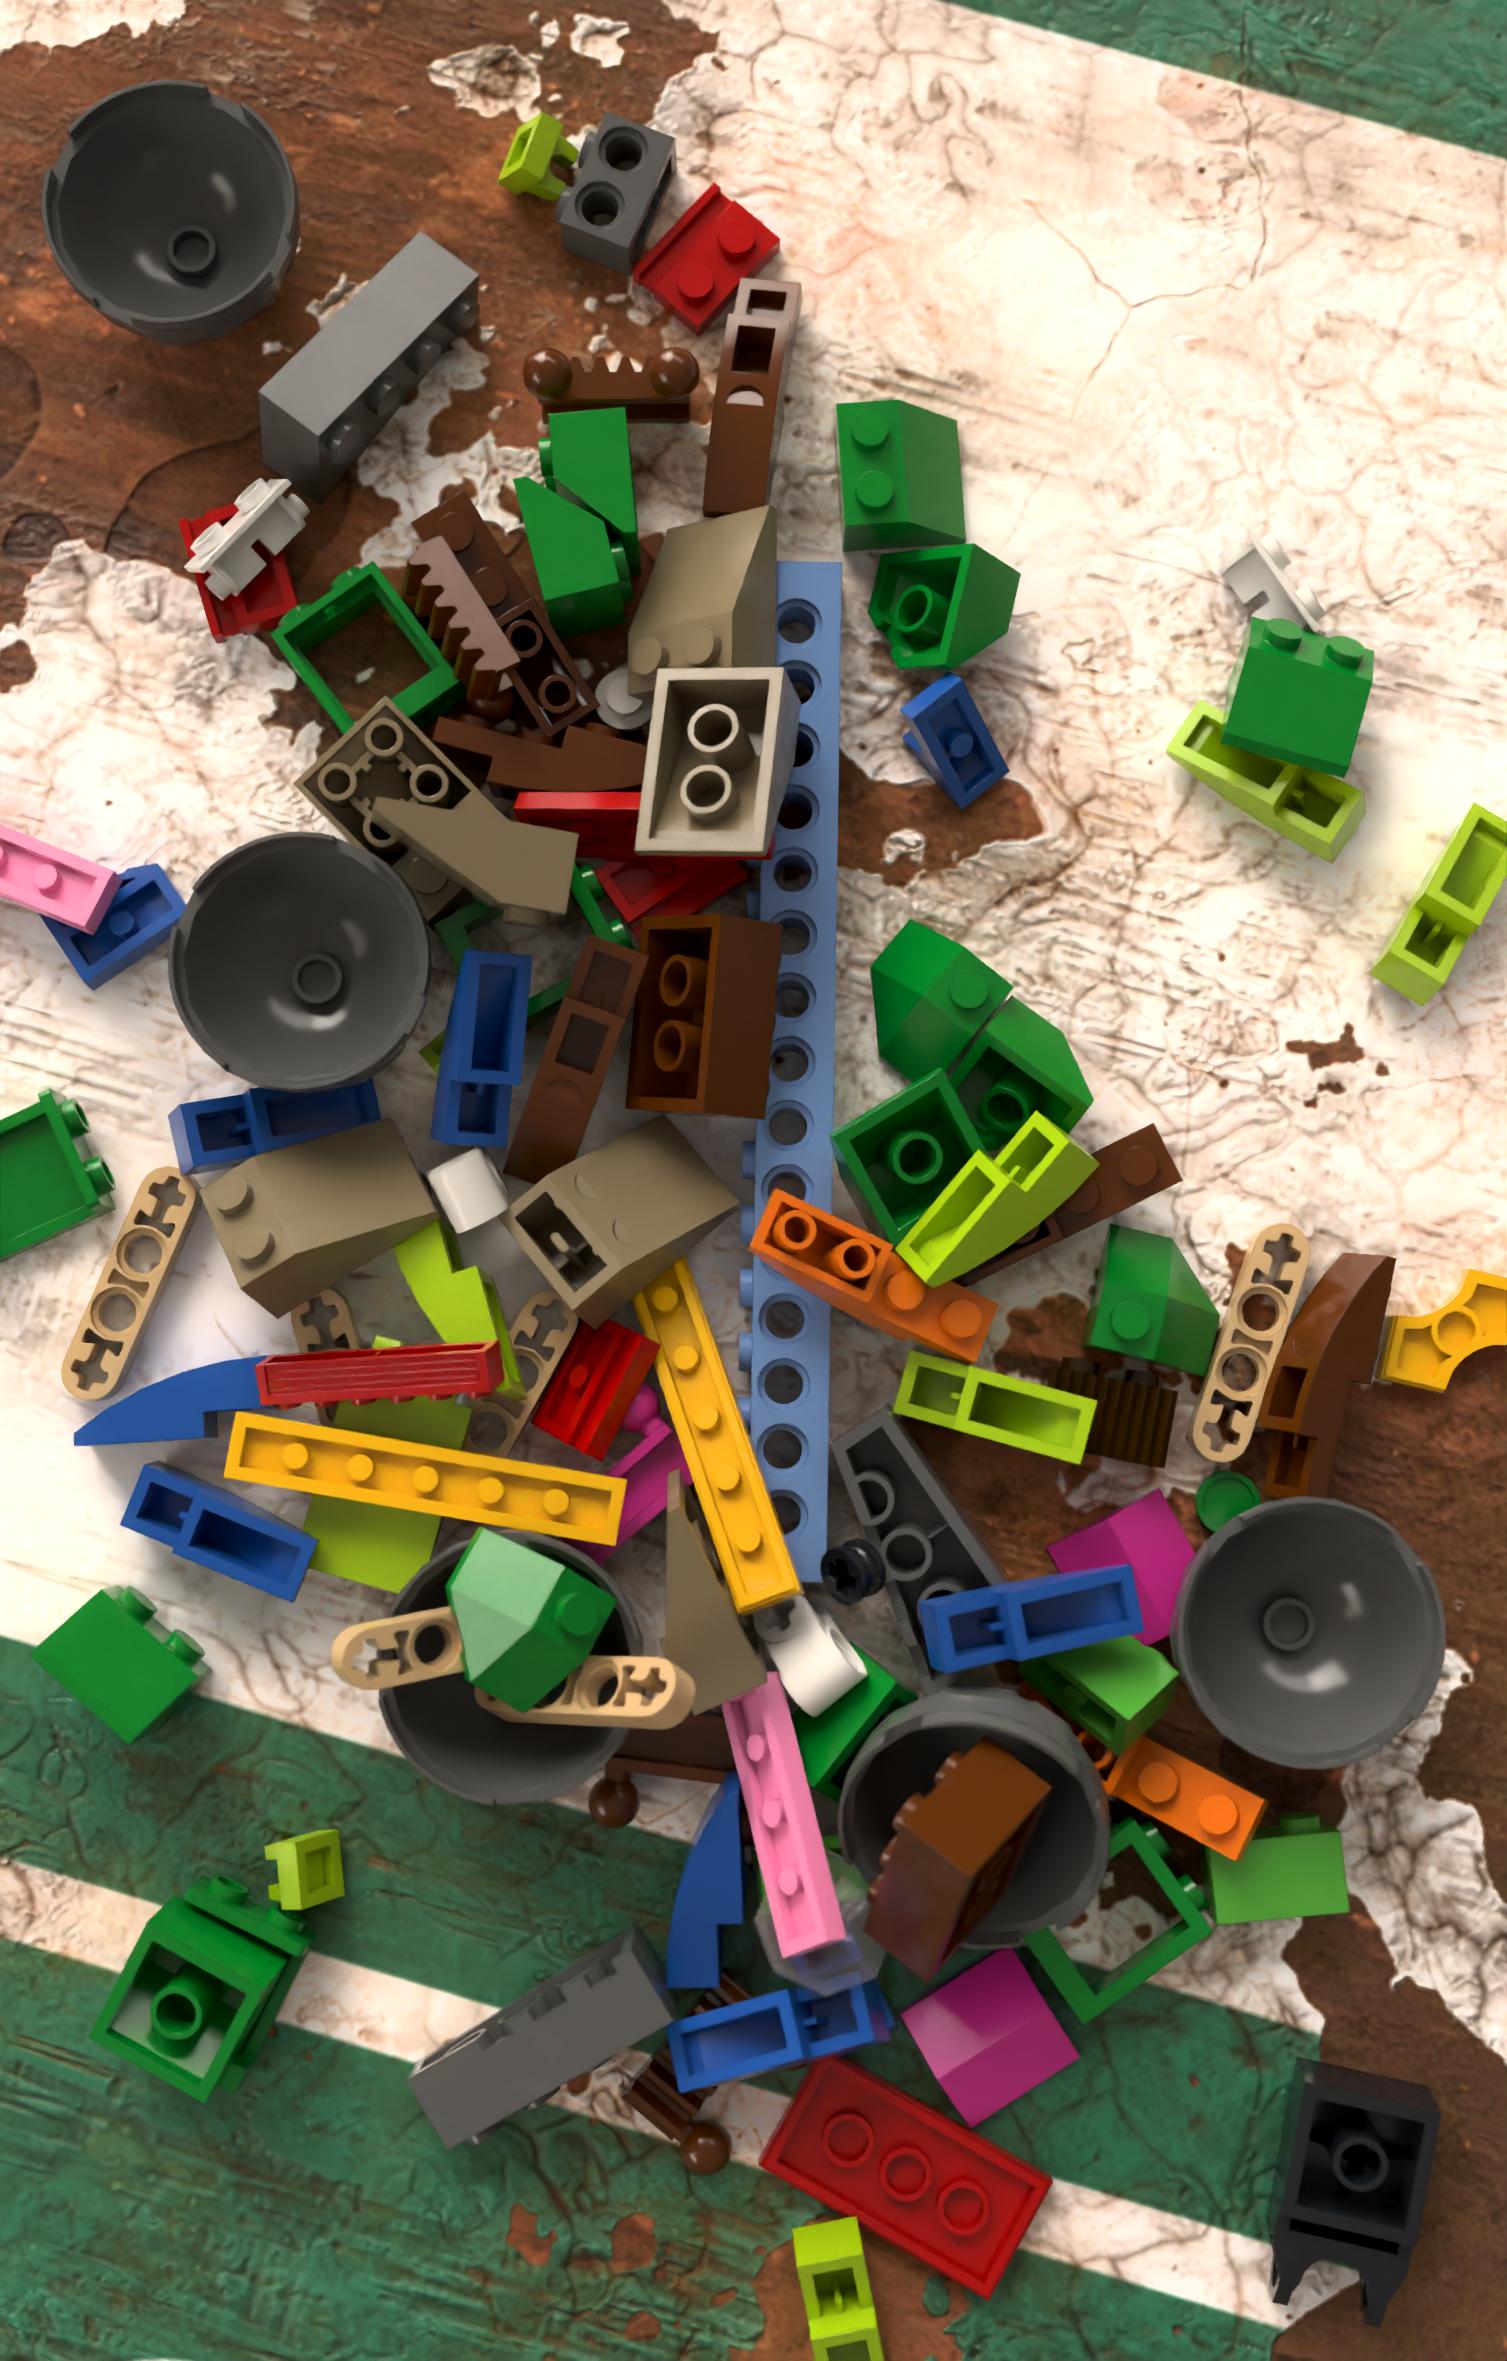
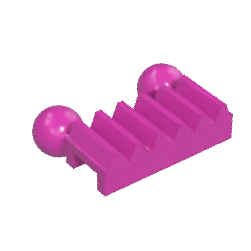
[559,1382,694,1565]

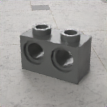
[555,111,677,276]

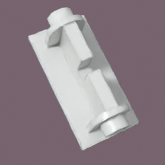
[184,478,310,600]
[1217,527,1327,636]

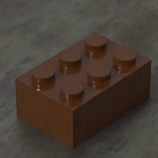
[625,914,783,1120]
[863,1736,1052,1983]

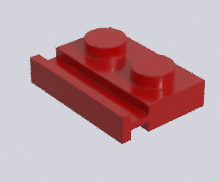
[632,182,780,337]
[178,503,300,644]
[593,858,749,942]
[530,1319,661,1462]

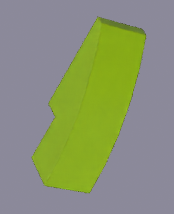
[1166,700,1367,864]
[1368,802,1507,1006]
[895,1110,1100,1288]
[393,1218,527,1402]
[893,1350,1098,1465]
[792,2216,885,2361]

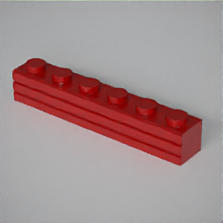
[254,1340,505,1410]

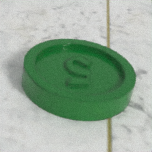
[1194,1471,1261,1533]

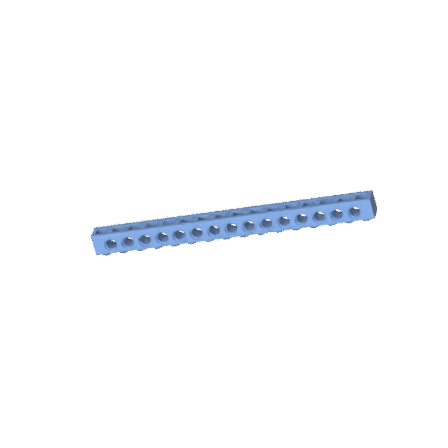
[738,561,842,1583]

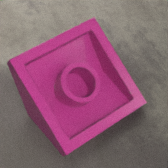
[1045,1487,1196,1646]
[899,1947,1080,2129]

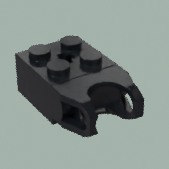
[1266,2057,1441,2328]

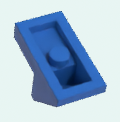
[900,671,1010,810]

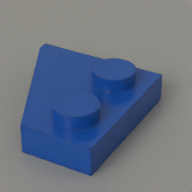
[39,863,187,991]

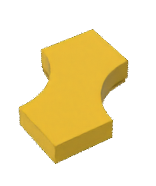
[1375,1269,1507,1393]

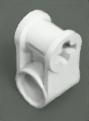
[426,1146,509,1233]
[754,1594,868,1718]

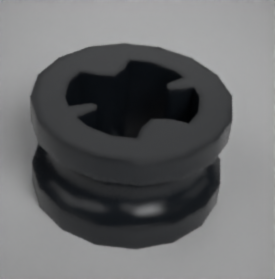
[820,1538,886,1606]

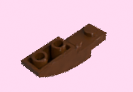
[703,278,803,518]
[411,490,601,738]
[432,714,648,801]
[502,933,650,1184]
[950,1123,1183,1288]
[1256,1253,1396,1499]

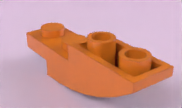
[748,1188,999,1365]
[1017,1680,1270,1862]

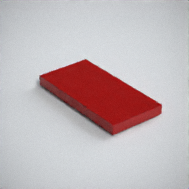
[758,2055,1053,2301]

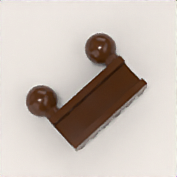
[522,347,700,424]
[401,535,521,725]
[588,1710,755,1846]
[621,1967,808,2176]

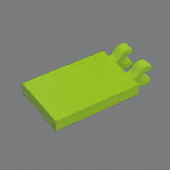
[303,1335,475,1594]

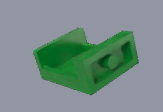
[0,1089,117,1263]
[184,1874,318,2094]

